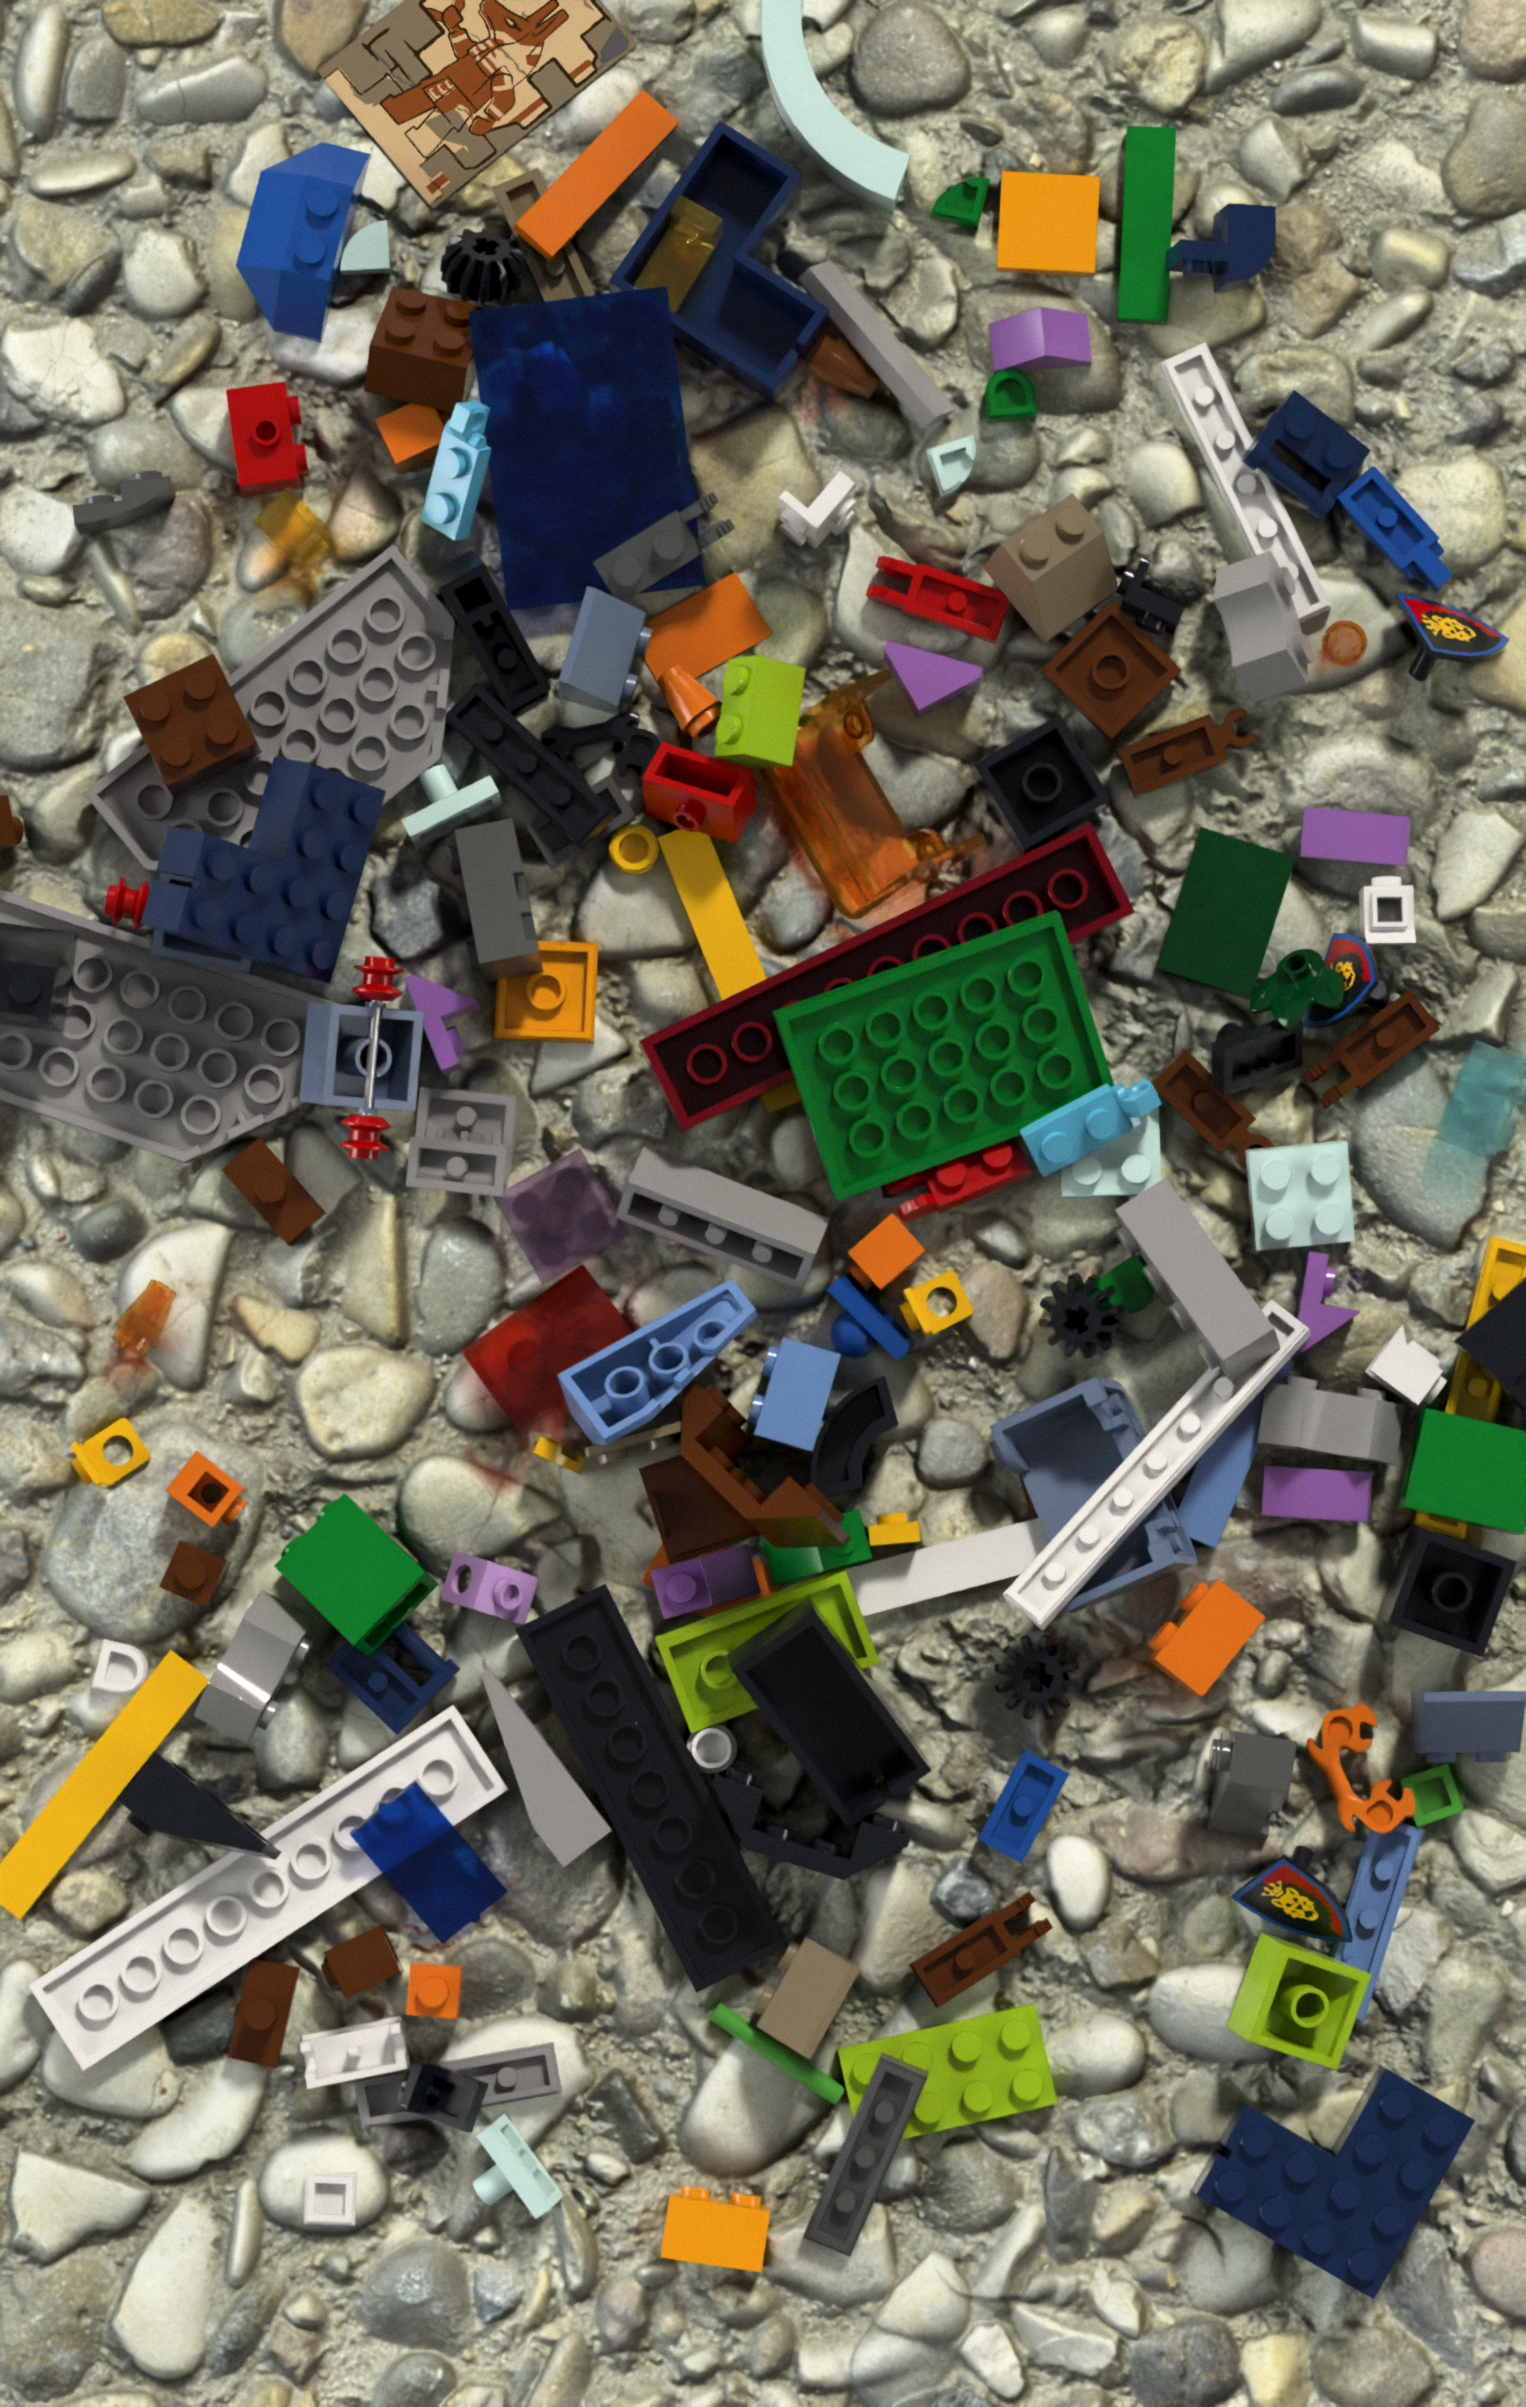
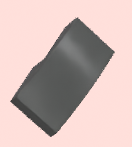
[72,471,176,535]

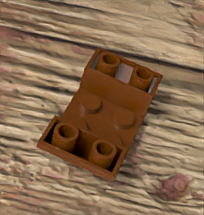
[680,1379,851,1549]

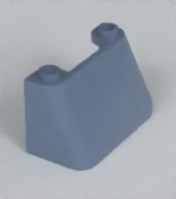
[989,1376,1197,1613]

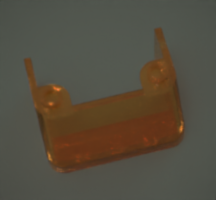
[759,669,987,919]

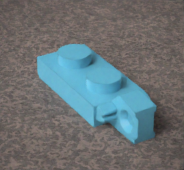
[420,400,492,541]
[1019,1078,1162,1178]

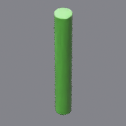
[709,2002,846,2105]

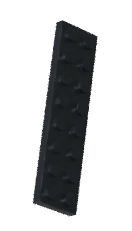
[515,1584,787,1993]

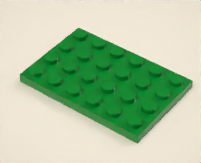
[772,910,1114,1202]

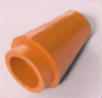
[656,665,722,740]

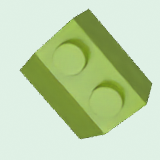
[715,655,806,770]
[1227,1932,1372,2070]

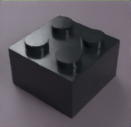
[971,714,1111,856]
[1378,1523,1517,1657]

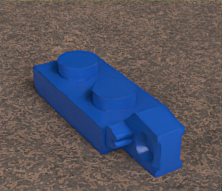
[1336,466,1453,594]

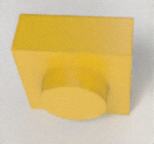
[867,1513,920,1547]

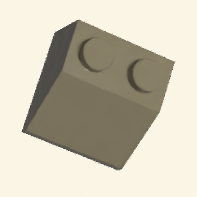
[983,493,1118,644]
[753,1935,861,2060]

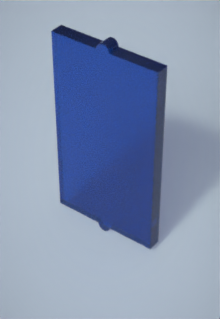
[350,1780,508,1944]

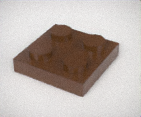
[1040,601,1182,742]

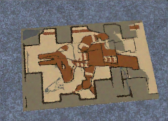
[317,0,637,209]

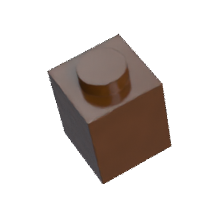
[159,1540,232,1608]
[321,1924,404,1999]

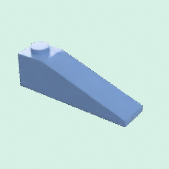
[557,1278,758,1445]

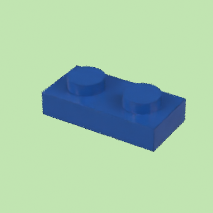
[977,1749,1069,1863]

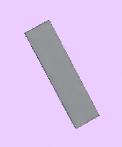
[798,260,956,429]
[354,2041,562,2129]

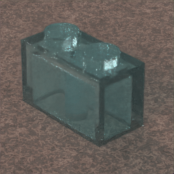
[1433,1040,1526,1159]

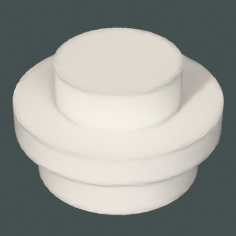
[687,1724,737,1774]

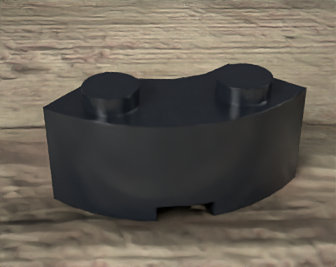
[810,1376,898,1498]

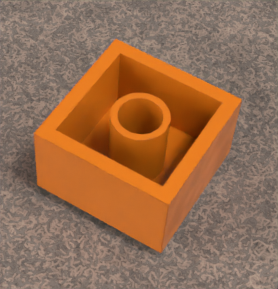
[1147,1579,1266,1697]

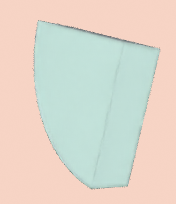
[340,220,391,275]
[926,435,976,500]

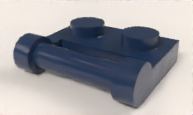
[1241,390,1371,522]
[325,1621,460,1735]

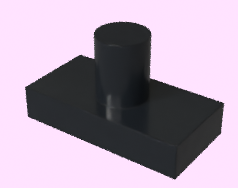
[1211,1020,1303,1094]

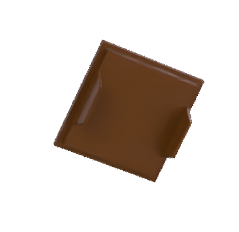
[639,1455,760,1564]

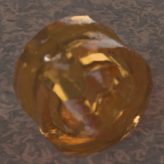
[1322,621,1367,667]

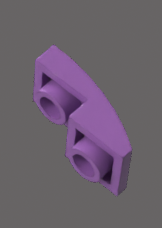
[1300,807,1411,866]
[1262,1465,1372,1522]

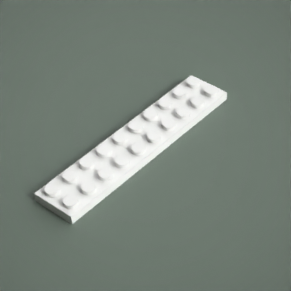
[29,1705,509,2071]

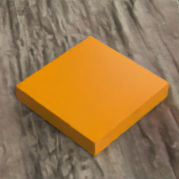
[996,171,1100,277]
[494,941,599,1044]

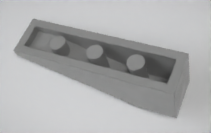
[481,1669,613,1868]

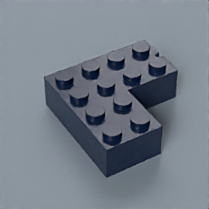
[609,120,829,404]
[140,757,386,984]
[1191,2064,1475,2299]

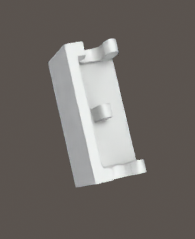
[300,2015,411,2089]

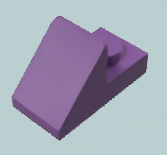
[403,975,480,1076]
[1294,1251,1360,1355]
[650,1544,761,1620]

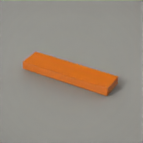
[513,90,679,262]

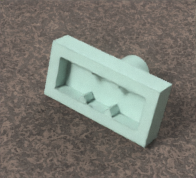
[401,764,504,850]
[473,2113,564,2219]

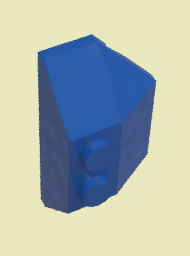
[236,142,371,343]

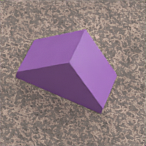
[989,307,1092,374]
[884,640,983,719]

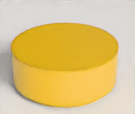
[609,824,659,876]

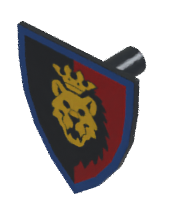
[1394,593,1510,681]
[1303,933,1390,1029]
[1231,1845,1353,1943]

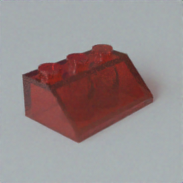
[461,1264,633,1433]

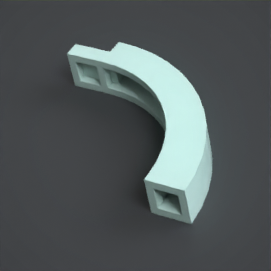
[761,0,911,213]

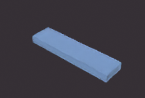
[1177,1362,1292,1549]
[1329,1823,1423,2024]

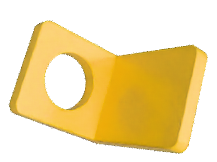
[898,1270,974,1339]
[70,1418,151,1490]

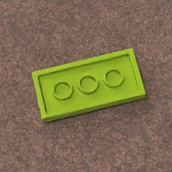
[655,1566,880,1734]
[837,2003,1058,2140]

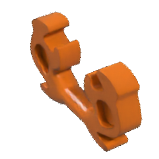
[1306,1703,1416,1835]

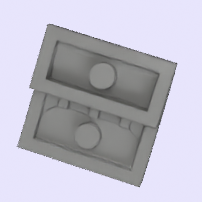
[406,1086,521,1197]

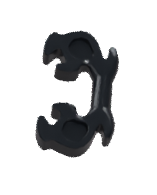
[541,712,661,787]

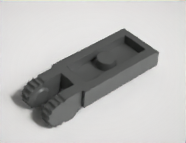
[593,492,735,602]

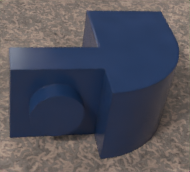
[1166,203,1276,293]

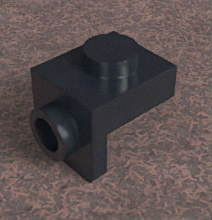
[1116,557,1185,635]
[399,2060,489,2133]

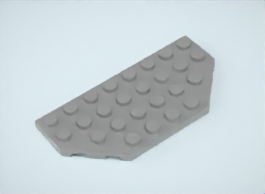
[84,545,456,873]
[0,889,338,1164]

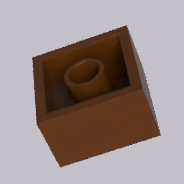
[364,286,489,413]
[123,653,262,796]

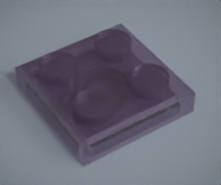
[493,1148,629,1285]

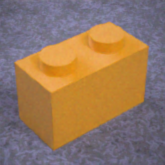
[660,2185,770,2273]

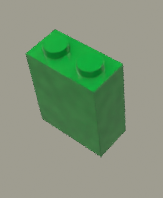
[1398,1408,1526,1535]
[274,1493,439,1657]

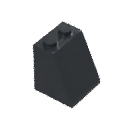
[0,923,78,1033]

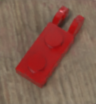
[866,556,1010,644]
[884,1137,1030,1223]

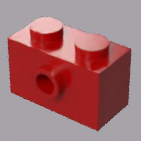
[226,382,309,497]
[641,742,757,844]

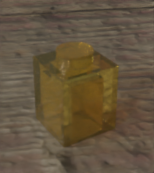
[253,487,333,573]

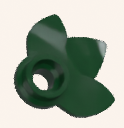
[1250,949,1345,1031]

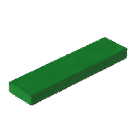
[1117,126,1176,325]

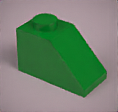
[761,1509,872,1585]

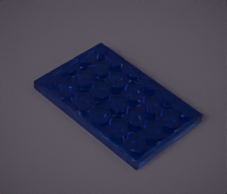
[468,286,705,610]

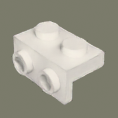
[778,471,856,549]

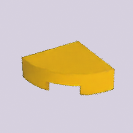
[533,1435,587,1475]

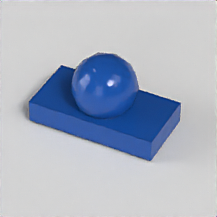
[827,1274,916,1361]

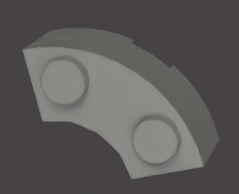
[1214,550,1314,703]
[1257,1376,1405,1465]
[194,1590,315,1744]

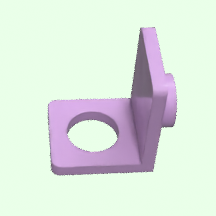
[441,1552,538,1625]

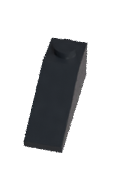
[429,549,552,712]
[118,1752,281,1860]

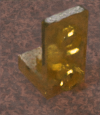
[634,194,723,314]

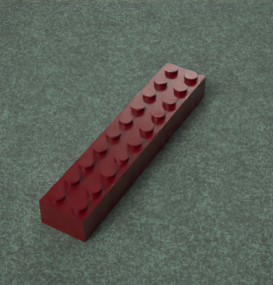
[638,822,1135,1134]

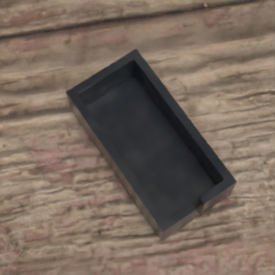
[727,1597,932,1829]

